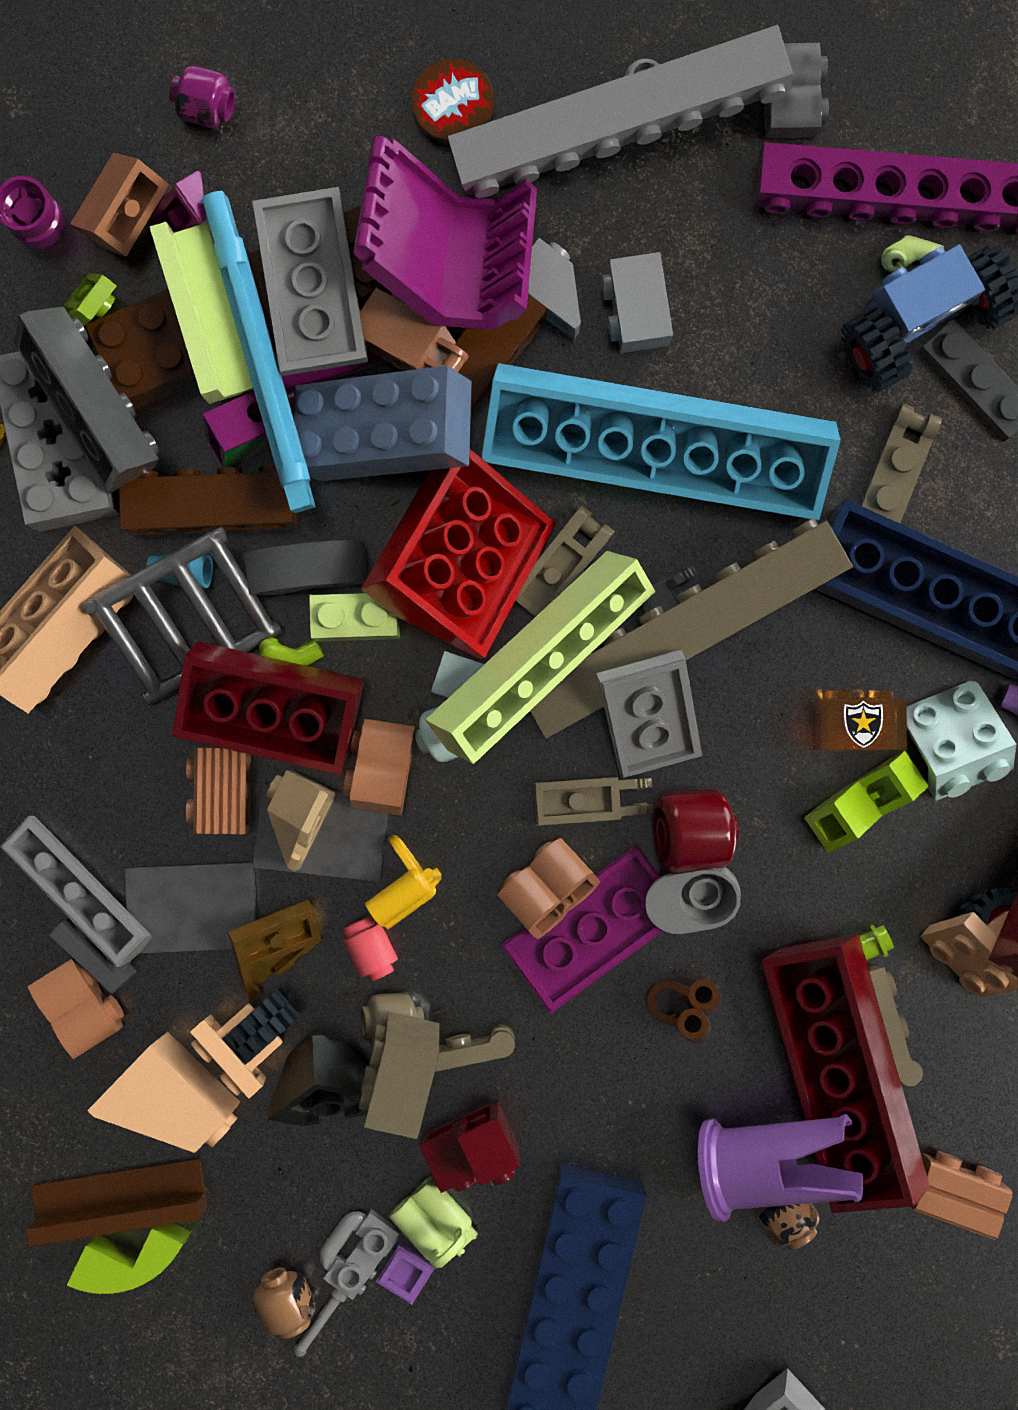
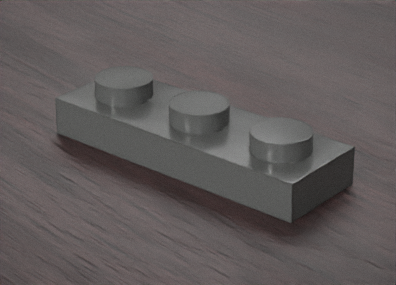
[919,318,1018,441]

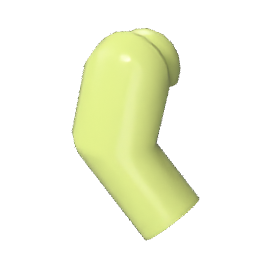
[881,235,944,272]

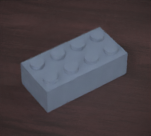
[294,365,472,481]

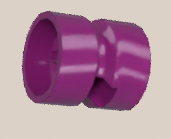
[0,176,65,249]

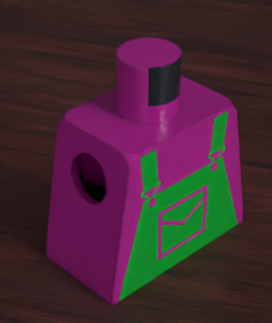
[203,390,295,467]

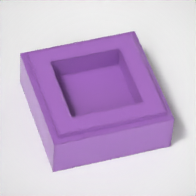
[376,1241,435,1305]

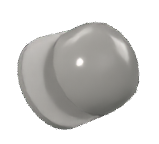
[645,867,741,934]

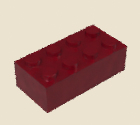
[172,641,364,775]

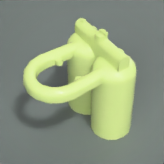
[388,1175,478,1268]

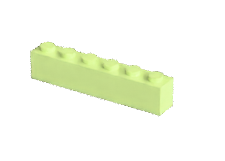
[425,551,656,764]

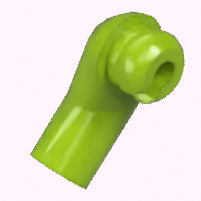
[258,637,324,666]

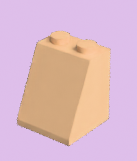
[87,1032,240,1153]

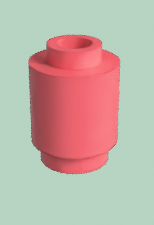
[342,915,398,982]

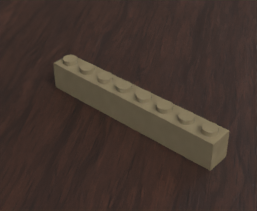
[530,518,853,739]

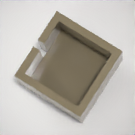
[358,1012,439,1139]

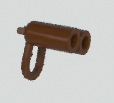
[647,979,722,1044]

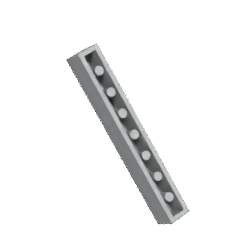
[448,25,793,198]

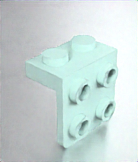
[900,681,1016,801]

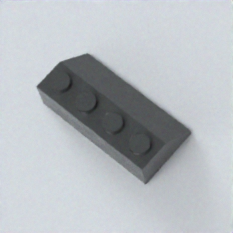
[14,306,159,494]

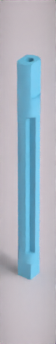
[202,191,316,513]

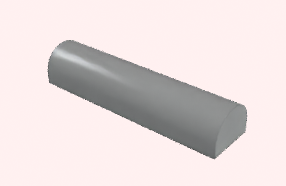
[0,816,152,967]

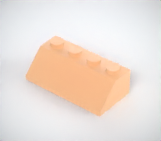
[0,526,134,714]

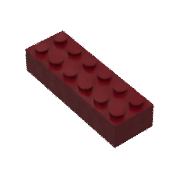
[761,934,930,1213]

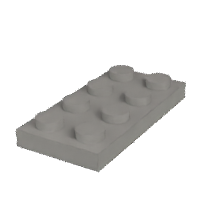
[252,187,368,376]

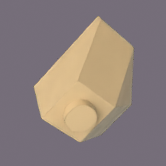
[266,770,338,872]

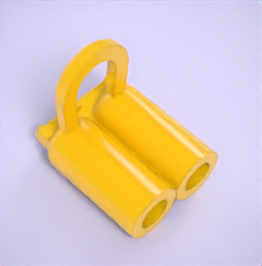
[365,835,442,930]

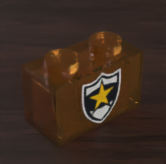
[812,690,907,750]

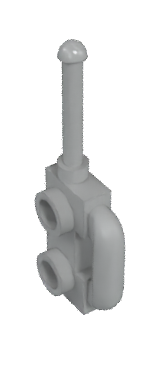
[293,1209,400,1357]

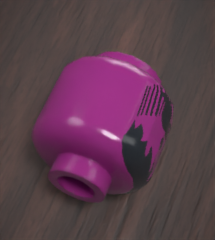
[169,65,235,129]

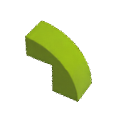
[804,751,929,853]
[67,1224,191,1294]

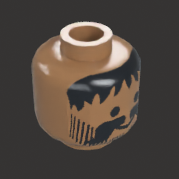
[755,1203,819,1250]
[252,1267,316,1339]

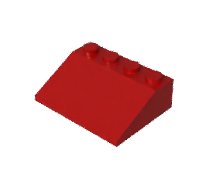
[361,449,556,659]

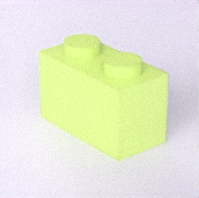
[309,593,400,642]

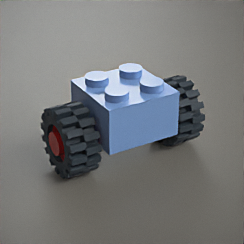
[841,244,1018,393]

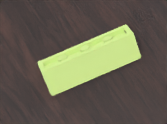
[150,222,254,404]

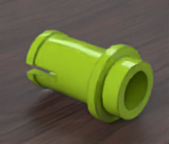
[859,925,894,961]

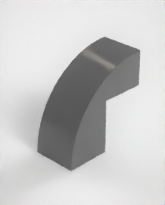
[244,540,368,595]

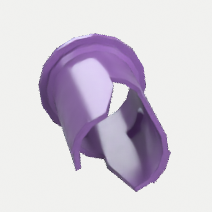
[698,1114,863,1222]

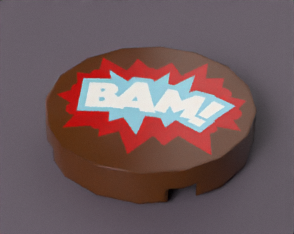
[411,59,494,146]

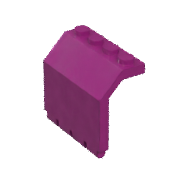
[354,136,537,330]

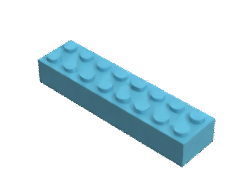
[481,363,841,520]

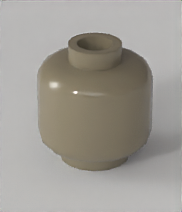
[360,992,424,1046]

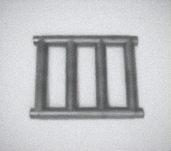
[83,527,284,706]

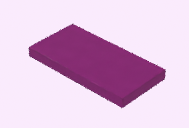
[500,844,663,1014]

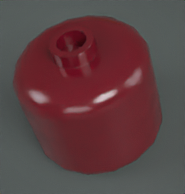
[652,789,739,874]

